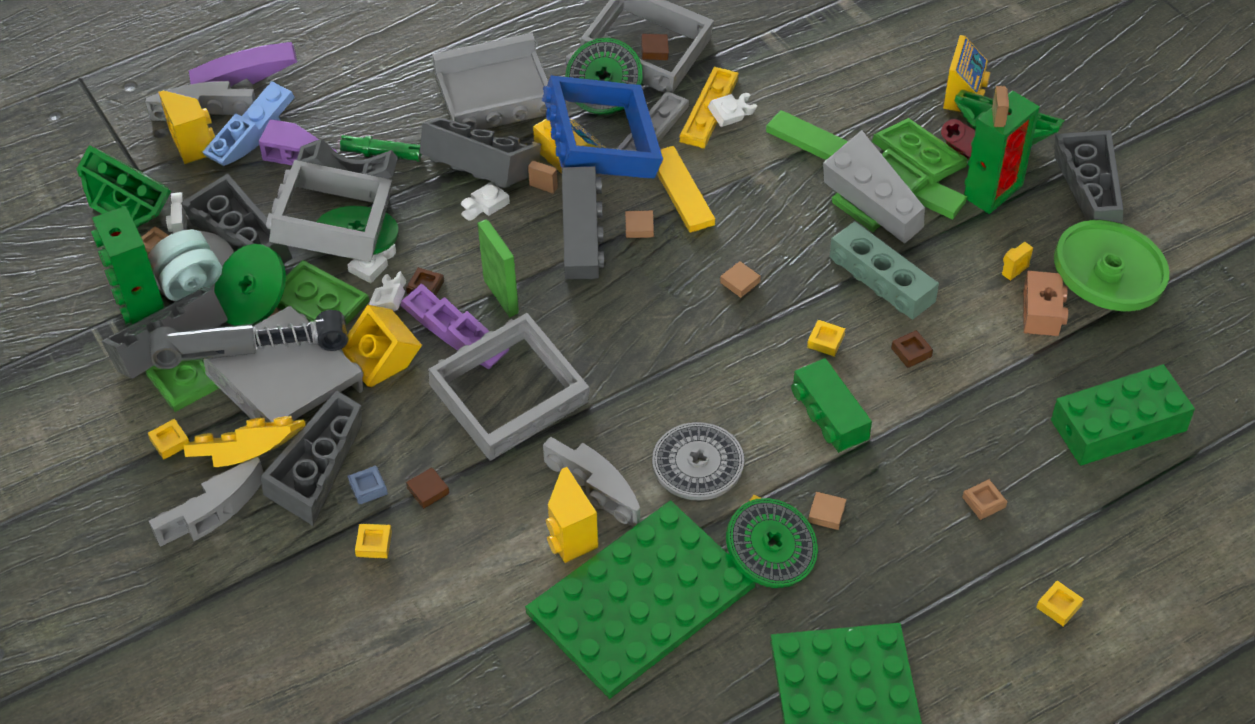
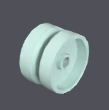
[148,229,222,301]

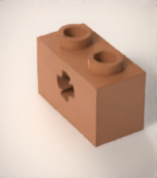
[1023,271,1068,336]

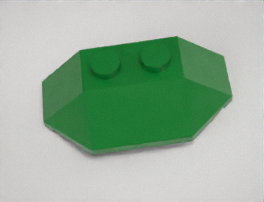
[954,90,1065,145]
[77,145,171,228]

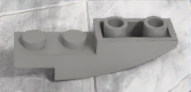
[145,81,256,121]
[543,437,640,527]
[149,457,264,547]

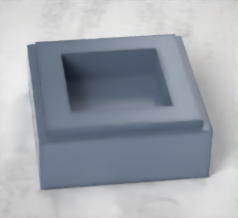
[347,466,388,505]

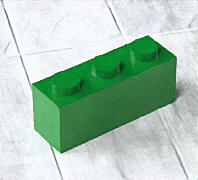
[791,358,872,453]

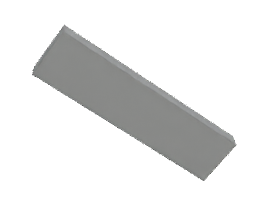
[617,91,689,151]

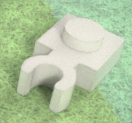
[708,93,757,127]
[166,192,187,233]
[348,244,396,283]
[369,271,406,311]

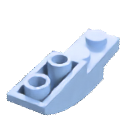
[202,81,295,166]

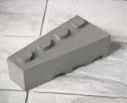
[823,130,925,244]

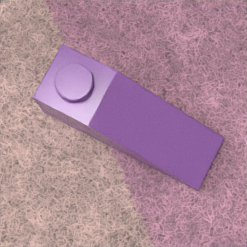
[259,119,337,165]

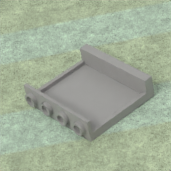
[432,33,548,131]
[203,306,363,423]

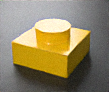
[1002,242,1033,281]
[807,320,845,357]
[148,419,190,460]
[355,524,392,558]
[1036,581,1084,627]

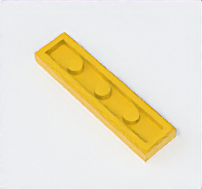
[680,67,739,149]
[657,146,715,233]

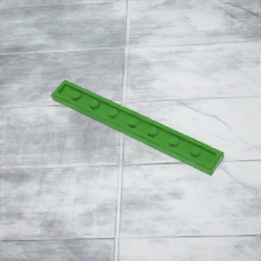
[766,110,967,220]

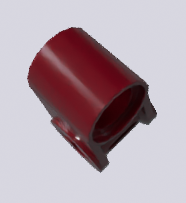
[941,119,975,161]

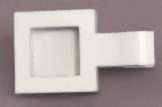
[461,181,510,221]

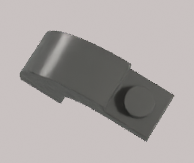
[297,138,398,179]

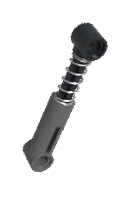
[150,310,348,369]

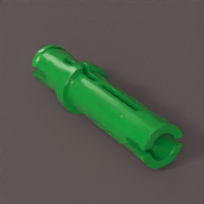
[340,134,422,162]

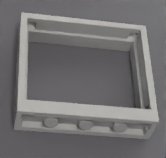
[580,0,714,93]
[266,160,392,262]
[429,313,589,461]

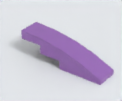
[189,42,297,86]
[400,283,509,369]

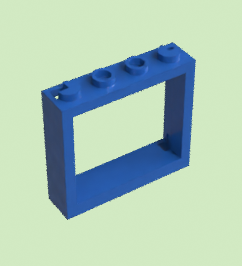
[542,75,663,179]

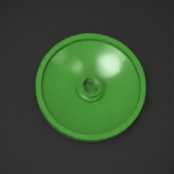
[1054,220,1170,311]

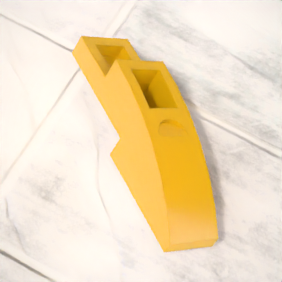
[183,416,305,467]

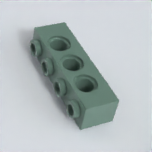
[830,221,939,320]

